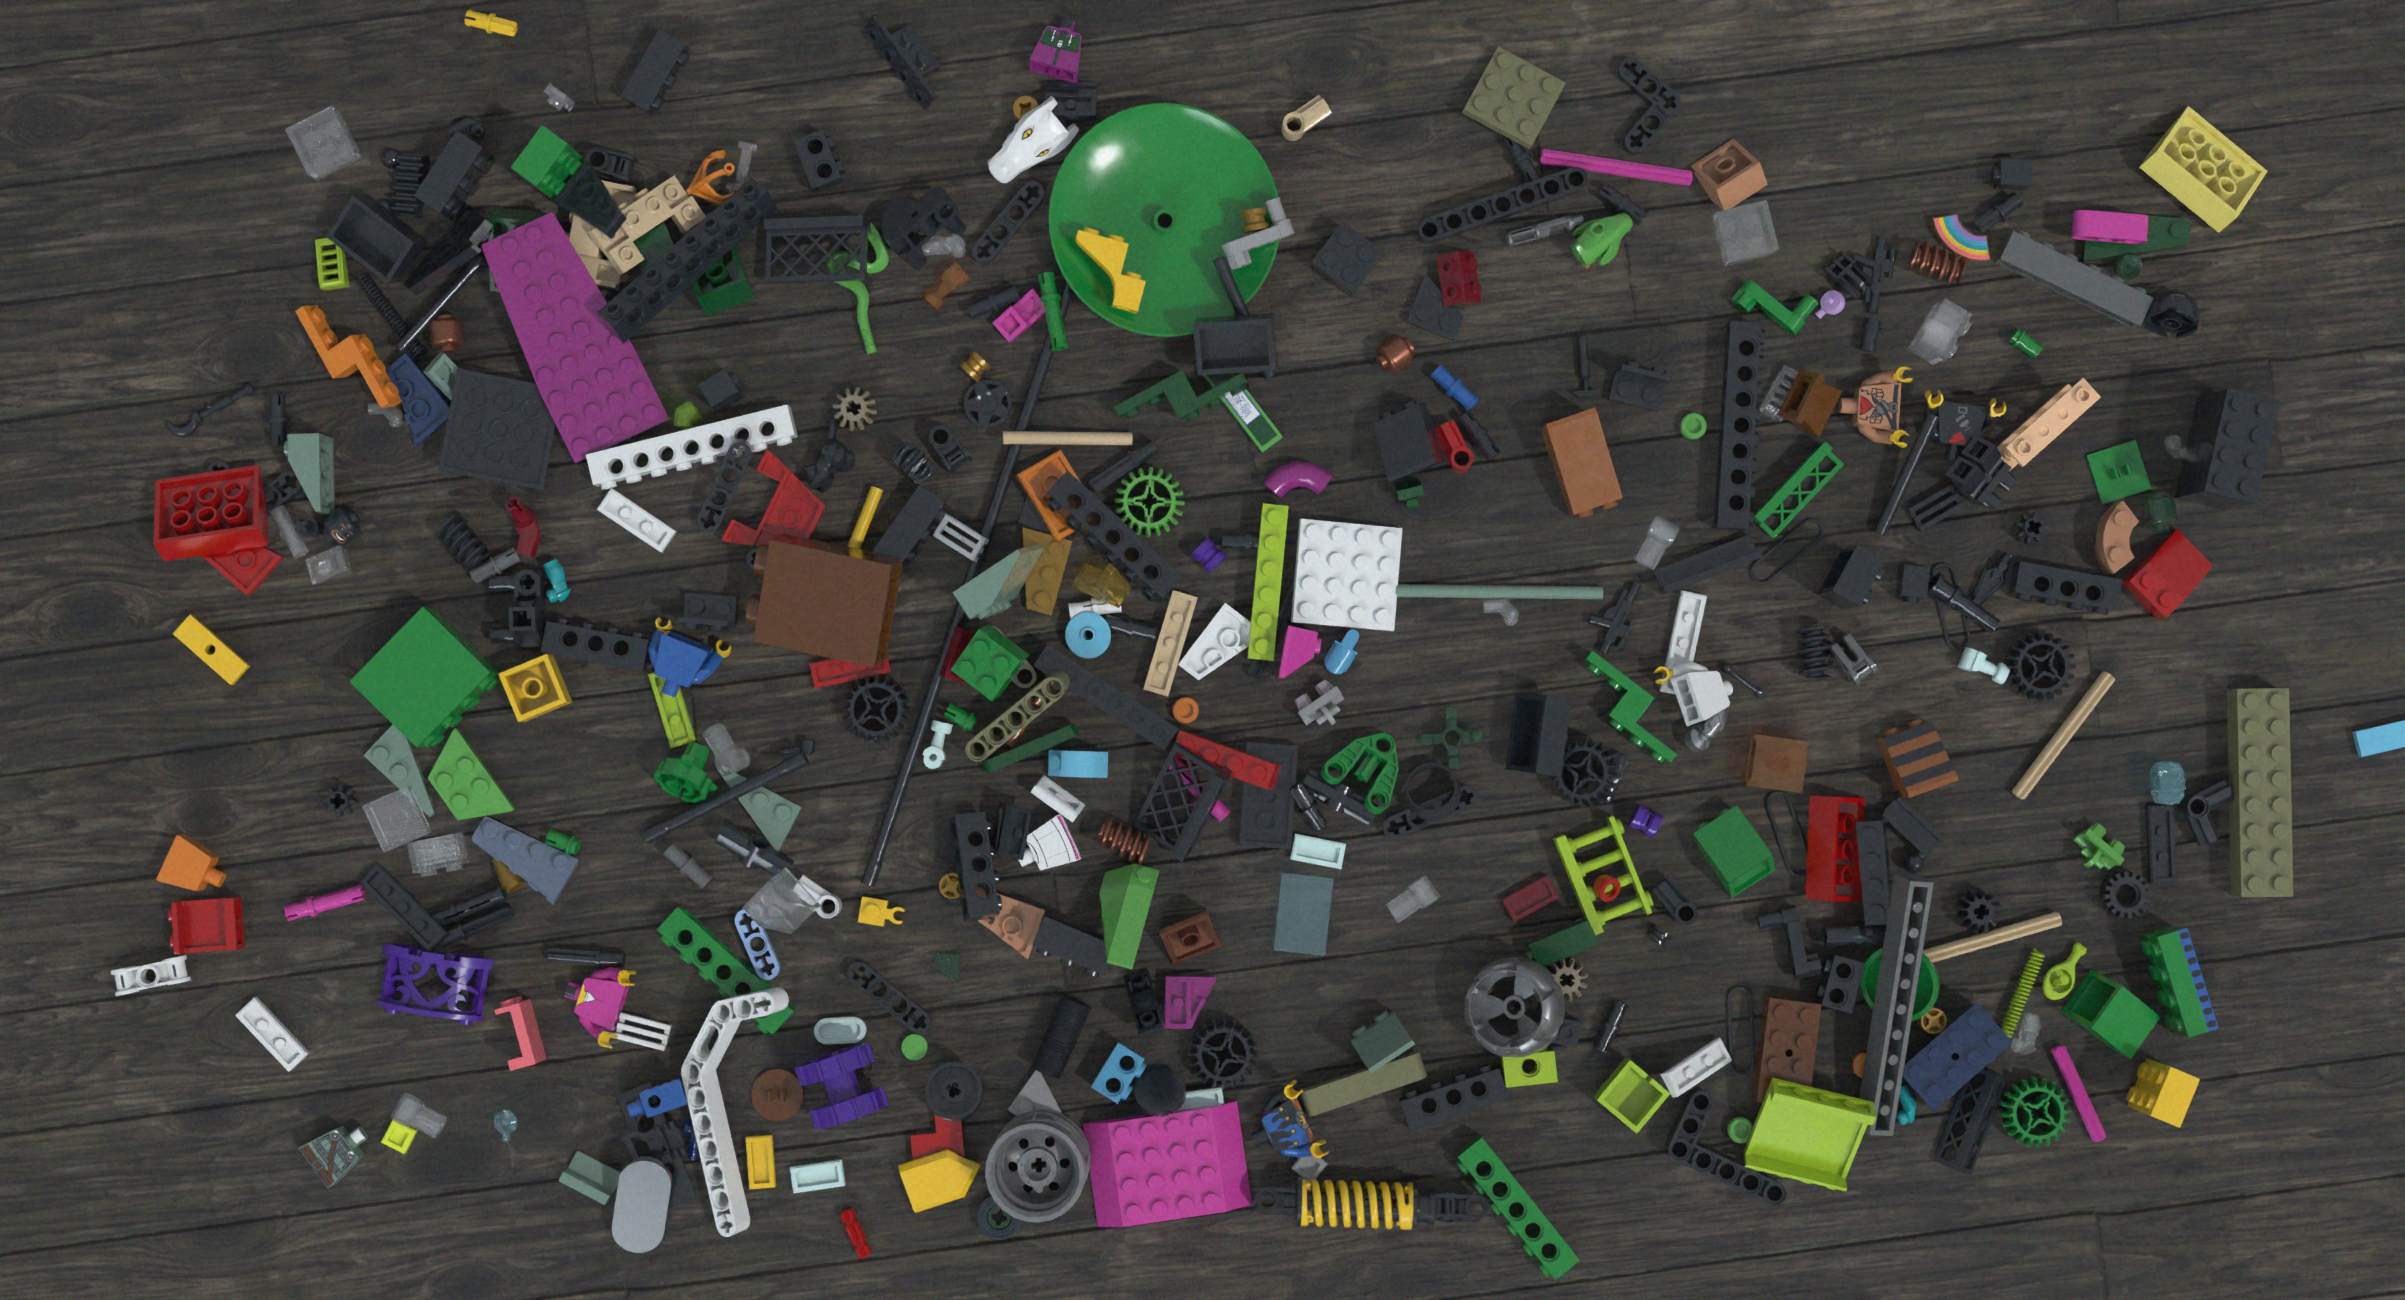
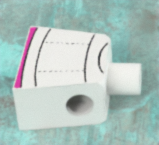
[1019,814,1081,870]

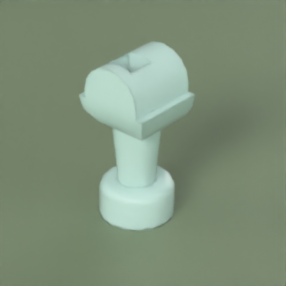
[1958,647,2010,685]
[922,720,953,769]

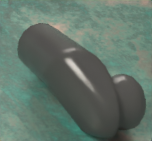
[368,402,404,428]

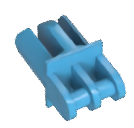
[1325,629,1359,674]

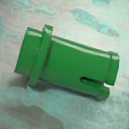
[2008,328,2044,359]
[944,703,979,731]
[545,829,581,855]

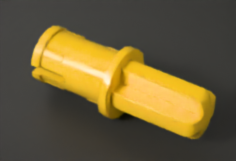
[465,9,518,37]

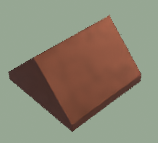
[1158,909,1222,966]

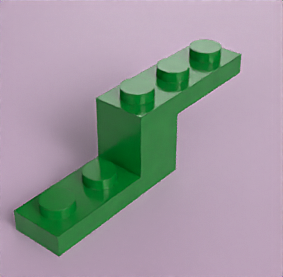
[1583,651,1677,763]

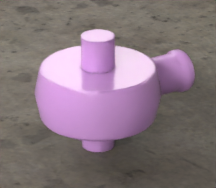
[1815,290,1845,319]

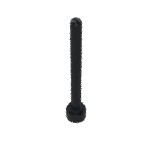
[397,254,489,352]

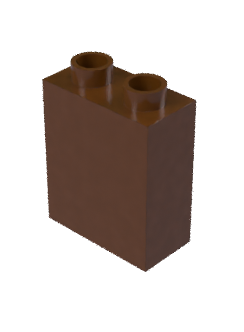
[746,533,904,667]

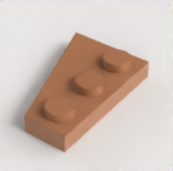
[975,886,1045,959]

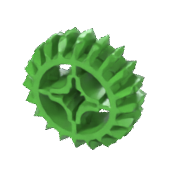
[1115,467,1184,537]

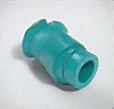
[543,559,571,603]

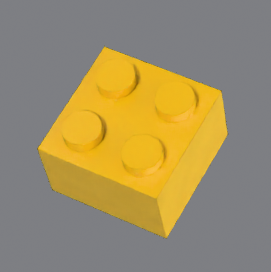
[499,654,572,722]

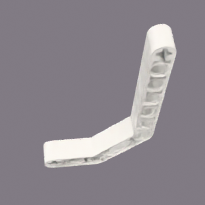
[681,987,789,1237]

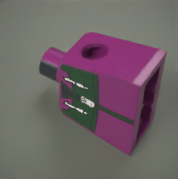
[1029,18,1082,84]

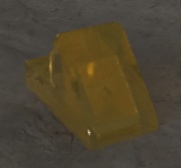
[1073,563,1131,608]

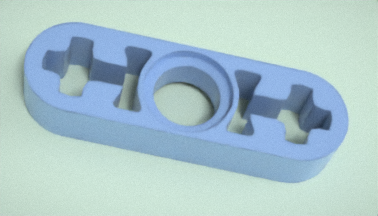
[735,908,781,980]

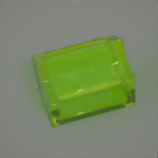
[674,401,703,429]

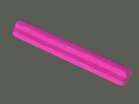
[2051,1045,2106,1142]

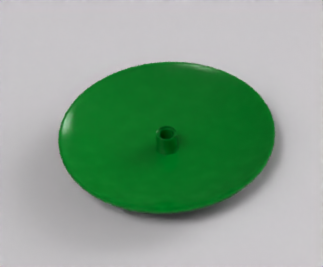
[1049,103,1279,337]

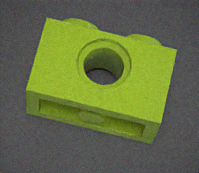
[1500,1047,1558,1088]

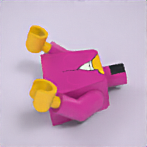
[564,967,636,1049]

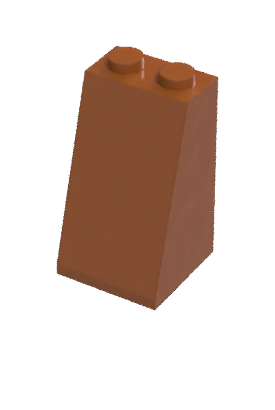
[1540,407,1623,519]

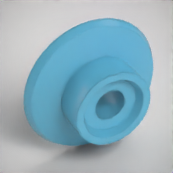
[1065,612,1111,658]

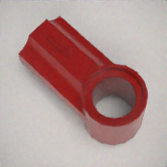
[1436,420,1474,473]

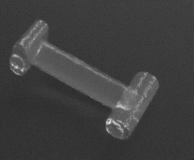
[725,141,757,194]

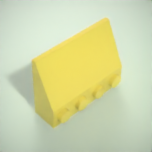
[2139,106,2268,233]

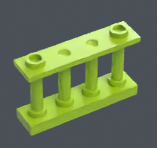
[1553,815,1653,935]

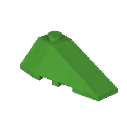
[1099,864,1159,969]

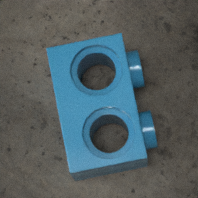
[1091,1041,1147,1104]

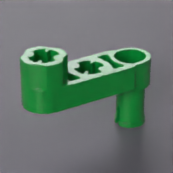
[1730,279,1818,335]

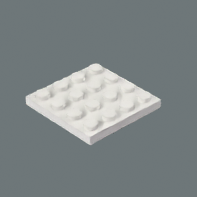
[1291,519,1402,631]

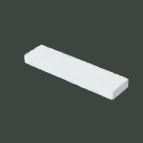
[1659,590,1707,695]

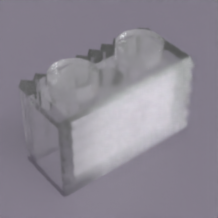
[407,832,469,877]

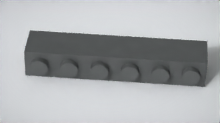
[1994,230,2154,329]

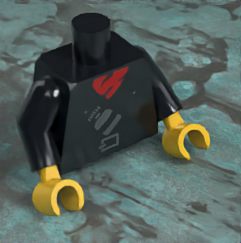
[1923,390,2006,462]

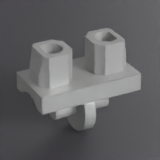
[1295,680,1344,726]

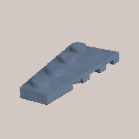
[472,816,578,905]

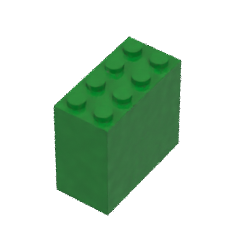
[349,607,501,747]

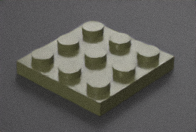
[1462,46,1566,149]

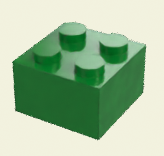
[951,624,1029,701]

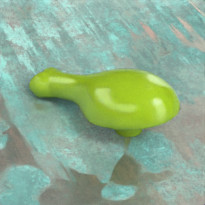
[2042,942,2087,1000]

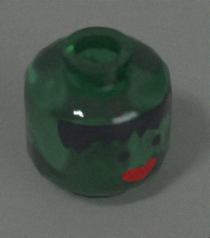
[2141,494,2178,533]

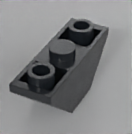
[1123,969,1165,1037]

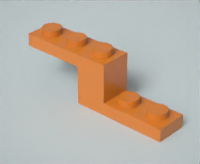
[295,305,402,408]

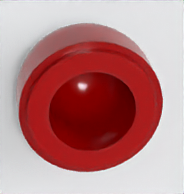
[1593,874,1620,902]

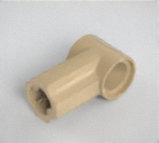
[1281,95,1332,141]

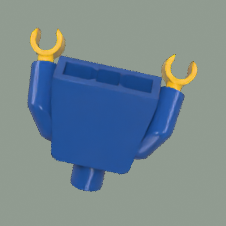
[648,618,731,697]

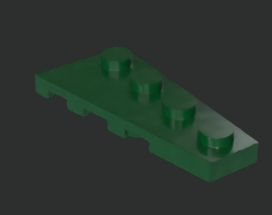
[2081,210,2191,262]

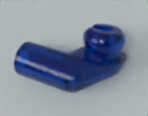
[682,1121,701,1160]

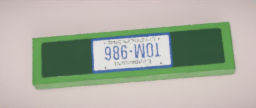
[1203,373,1283,453]

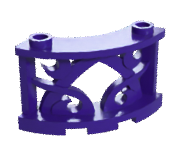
[376,943,493,1025]

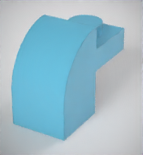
[1048,750,1108,778]

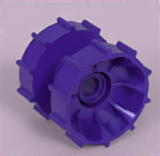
[794,1042,889,1130]

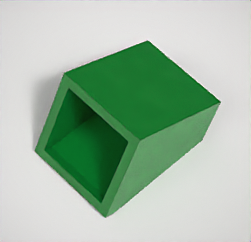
[1693,805,1775,898]
[2061,970,2160,1059]

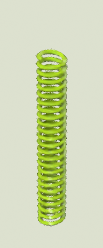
[2000,948,2045,1038]

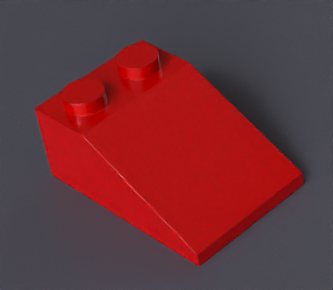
[2122,529,2213,619]

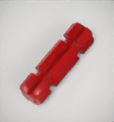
[840,1208,871,1259]

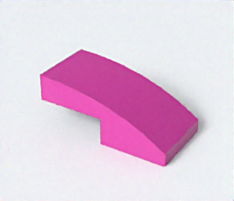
[993,289,1045,343]

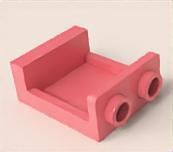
[494,996,547,1071]

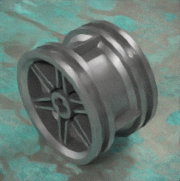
[985,1109,1091,1222]

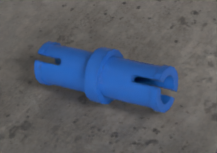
[1430,365,1479,411]

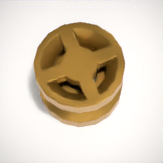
[1013,96,1038,122]
[1240,207,1269,233]
[959,350,991,382]
[939,872,960,899]
[1916,1007,1947,1034]

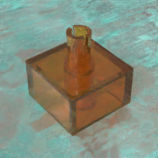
[1745,734,1809,793]

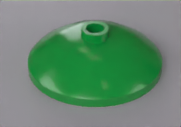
[1861,948,1939,1021]

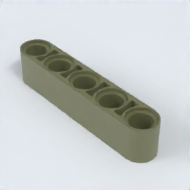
[965,670,1070,762]
[1300,1051,1427,1117]

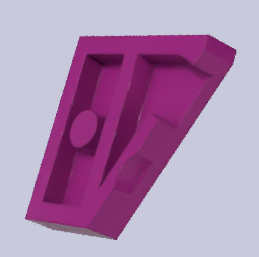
[1165,976,1216,1029]

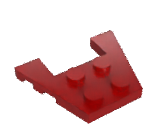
[722,450,826,547]

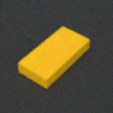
[746,1134,776,1189]

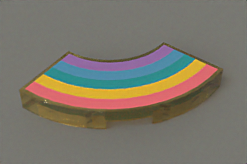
[1930,214,1991,262]

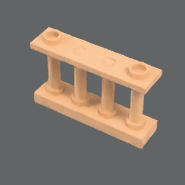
[1997,378,2101,471]

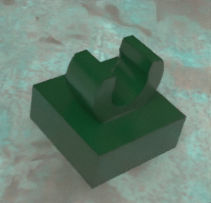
[1393,479,1424,510]

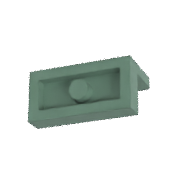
[559,1150,621,1205]

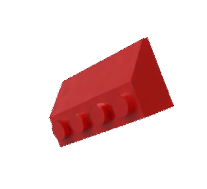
[1805,796,1865,902]

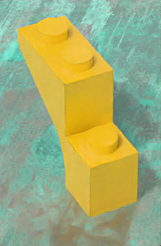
[1075,227,1146,314]

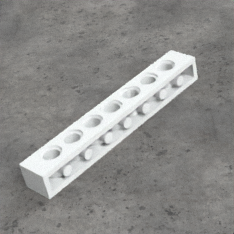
[586,405,798,490]

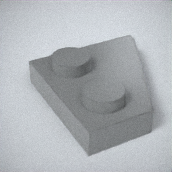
[1008,1070,1063,1140]

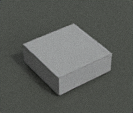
[1291,1156,1328,1180]

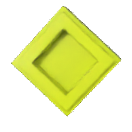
[381,1118,418,1154]

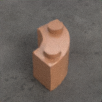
[2094,501,2139,575]

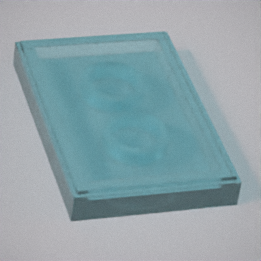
[1273,873,1333,956]

